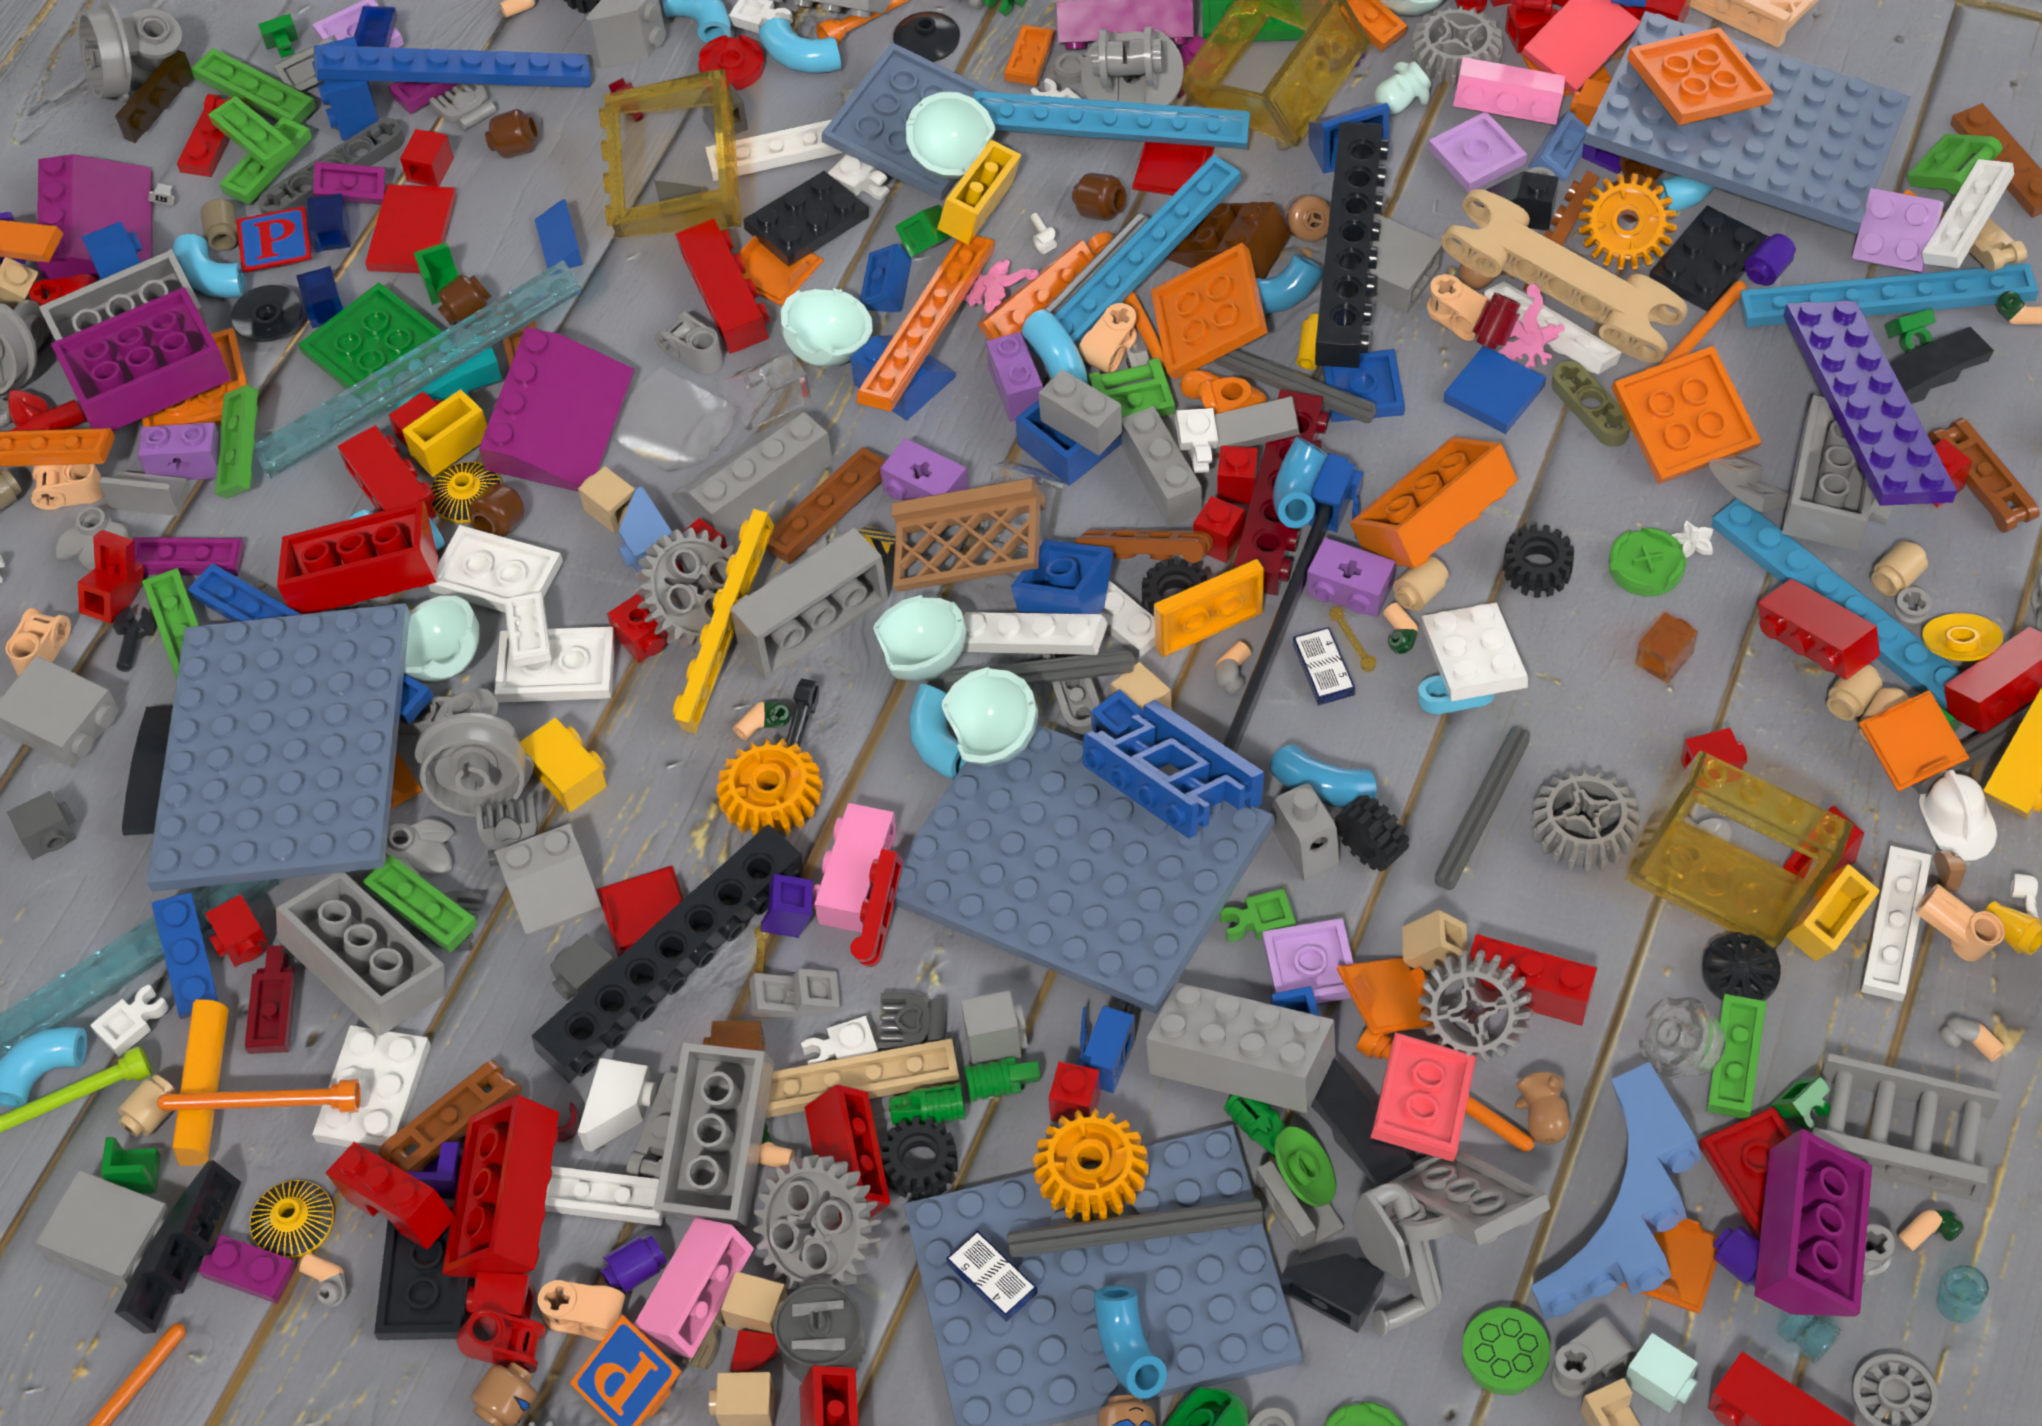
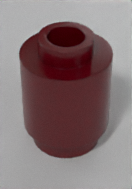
[1472,292,1521,350]

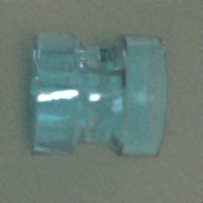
[1936,1265,1989,1323]
[1778,1314,1841,1364]

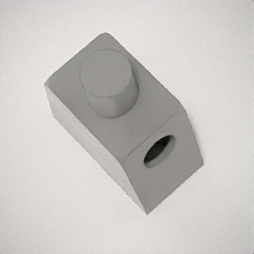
[1270,784,1340,881]

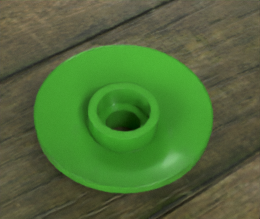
[1275,1126,1336,1207]

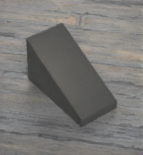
[654,180,704,214]

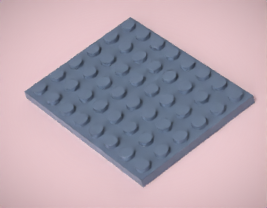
[1583,11,1911,234]
[146,603,410,892]
[894,724,1275,1014]
[904,1125,1302,1426]

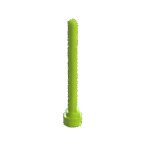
[0,1045,153,1133]

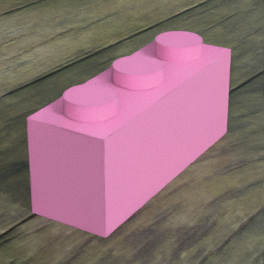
[1453,57,1565,125]
[812,803,897,933]
[634,1217,754,1359]

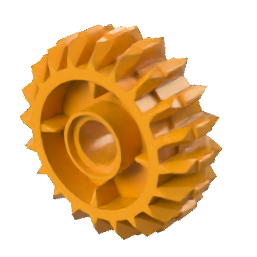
[1579,173,1677,271]
[716,738,823,837]
[1033,1108,1149,1221]

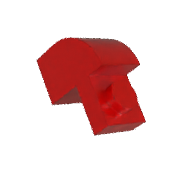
[77,530,144,624]

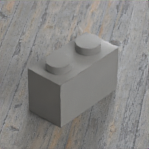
[1039,369,1122,455]
[961,990,1028,1066]

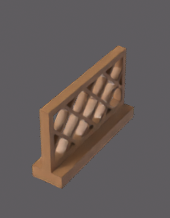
[891,478,1046,592]

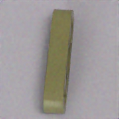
[1551,361,1630,446]

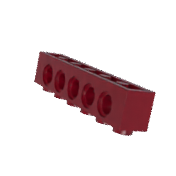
[1234,390,1329,596]

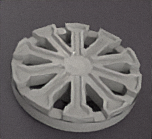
[1852,1354,1938,1426]

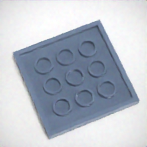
[822,43,994,200]

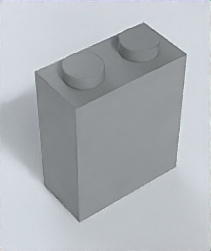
[1369,214,1443,314]
[0,656,120,768]
[35,1170,171,1290]

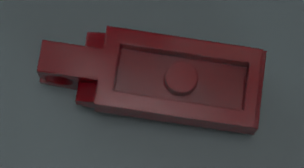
[245,945,296,1054]

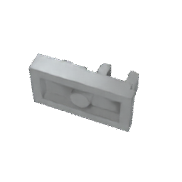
[274,35,338,91]

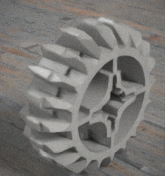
[1410,5,1504,88]
[1530,768,1641,873]
[1419,950,1533,1063]

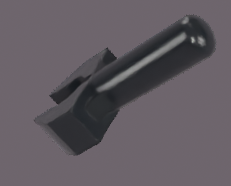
[113,606,156,672]
[786,678,819,748]

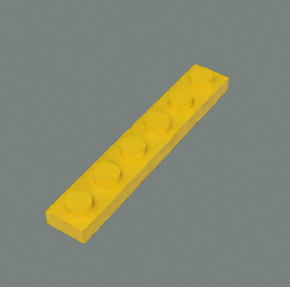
[673,509,774,734]

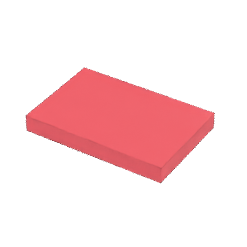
[1522,0,1641,95]
[1370,1032,1476,1162]

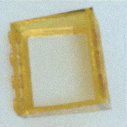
[1181,0,1371,147]
[599,69,742,238]
[1625,750,1854,950]

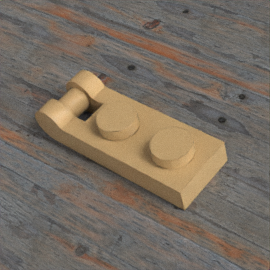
[1941,211,2027,272]

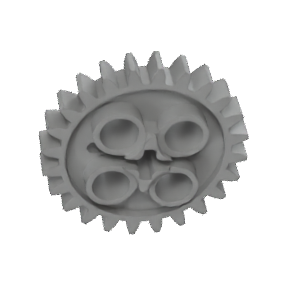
[634,528,754,651]
[753,1155,881,1290]

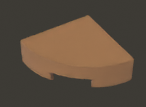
[1933,850,1966,892]

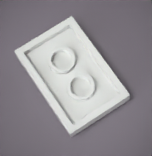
[428,525,563,613]
[1422,602,1528,701]
[494,627,616,703]
[312,1025,431,1152]

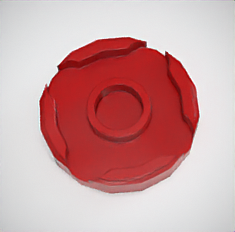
[698,35,765,90]

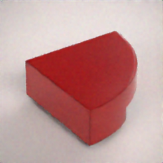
[730,1330,779,1373]

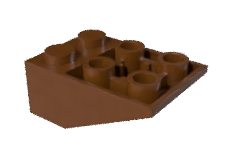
[1165,202,1291,279]

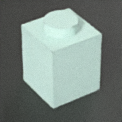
[1625,1333,1699,1413]

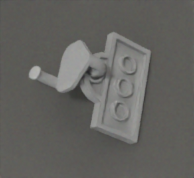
[1352,1148,1551,1336]

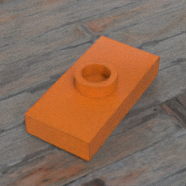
[1004,24,1055,86]

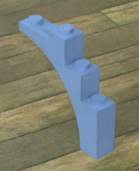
[1530,1062,1702,1321]

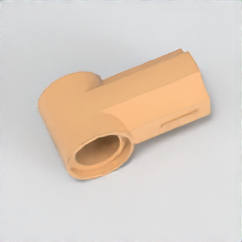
[1916,884,2005,962]

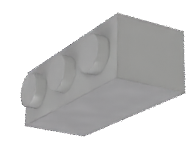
[1121,406,1202,526]

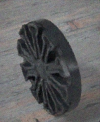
[1701,932,1781,1001]

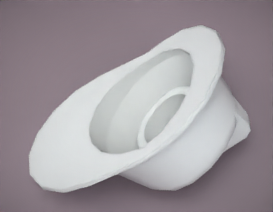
[1919,769,1997,861]

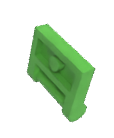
[1907,134,2003,196]
[1087,358,1175,418]

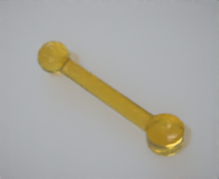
[1329,606,1376,672]
[749,925,770,1000]

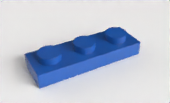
[151,892,219,1019]

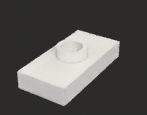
[504,592,552,667]

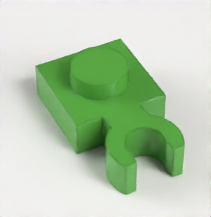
[1220,888,1296,942]

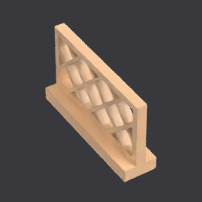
[1690,0,1819,48]

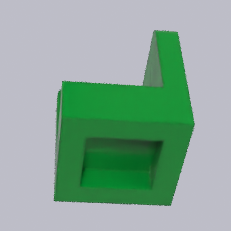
[894,205,952,257]
[414,242,459,305]
[101,1137,161,1194]

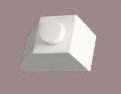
[578,1058,657,1152]

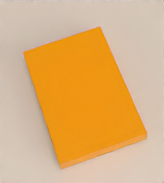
[1154,559,1264,657]

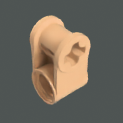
[1426,274,1490,341]
[1078,303,1137,373]
[31,464,104,510]
[5,608,71,677]
[538,1280,625,1341]

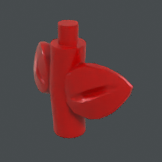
[8,389,86,431]

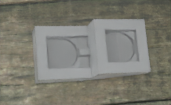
[1709,455,1789,513]
[749,968,840,1018]

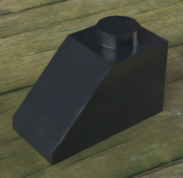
[1482,171,1559,231]
[1281,1253,1384,1333]

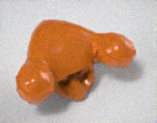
[1179,370,1268,458]

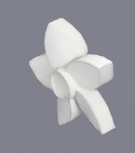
[1671,520,1714,558]

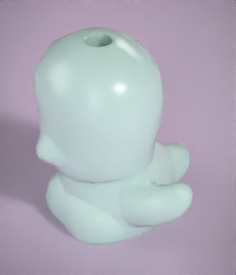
[1375,61,1432,115]

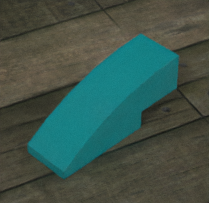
[391,336,502,408]

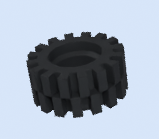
[1503,524,1574,598]
[1141,558,1209,617]
[1334,795,1409,871]
[880,1117,958,1201]

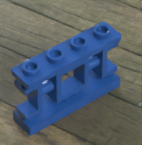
[1083,700,1264,838]

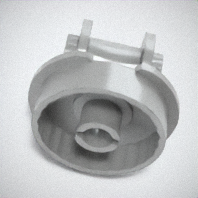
[78,0,182,103]
[1081,26,1184,105]
[0,300,46,394]
[414,688,534,817]

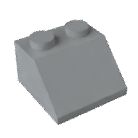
[585,0,666,69]
[494,823,602,938]

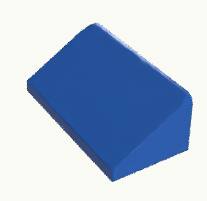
[535,199,583,273]
[860,243,912,312]

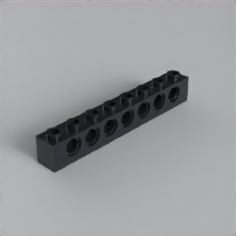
[1315,122,1389,368]
[531,824,803,1083]

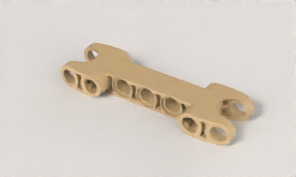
[1441,189,1688,363]

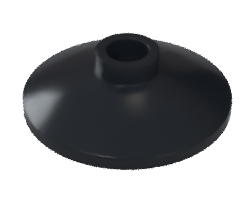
[893,11,960,62]
[231,285,302,342]

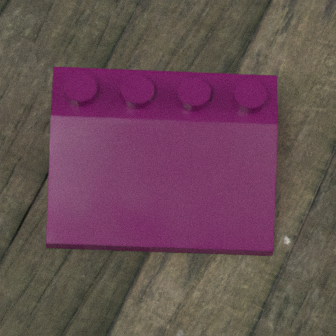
[36,154,153,281]
[51,287,231,432]
[479,327,635,492]

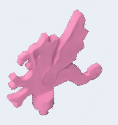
[963,259,1039,313]
[1499,284,1565,369]

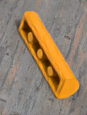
[172,999,229,1166]

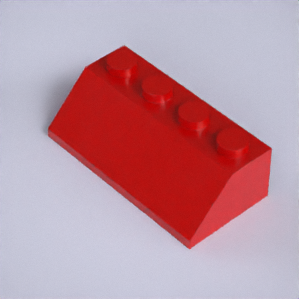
[277,501,438,615]
[442,1095,559,1278]

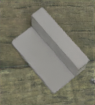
[99,471,190,516]
[1256,1161,1343,1255]

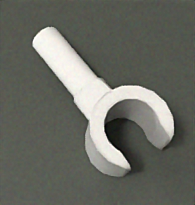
[1031,213,1057,254]
[2010,874,2039,918]

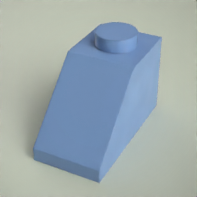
[618,486,672,572]

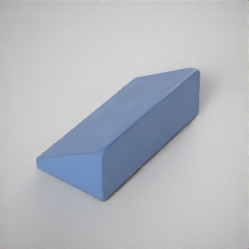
[1528,111,1588,181]

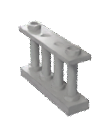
[1812,1053,2000,1202]

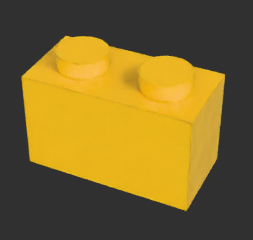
[402,389,487,477]
[519,717,607,813]
[1783,864,1880,961]

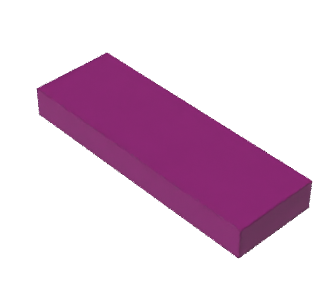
[133,537,245,576]

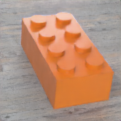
[1349,437,1518,568]

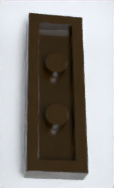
[115,50,194,143]

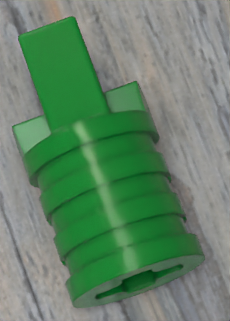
[964,1057,1041,1103]
[889,1082,966,1125]
[1224,1095,1286,1158]

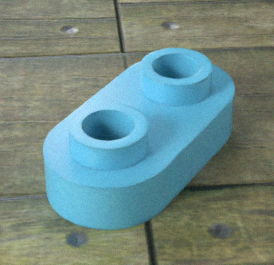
[1418,675,1496,714]

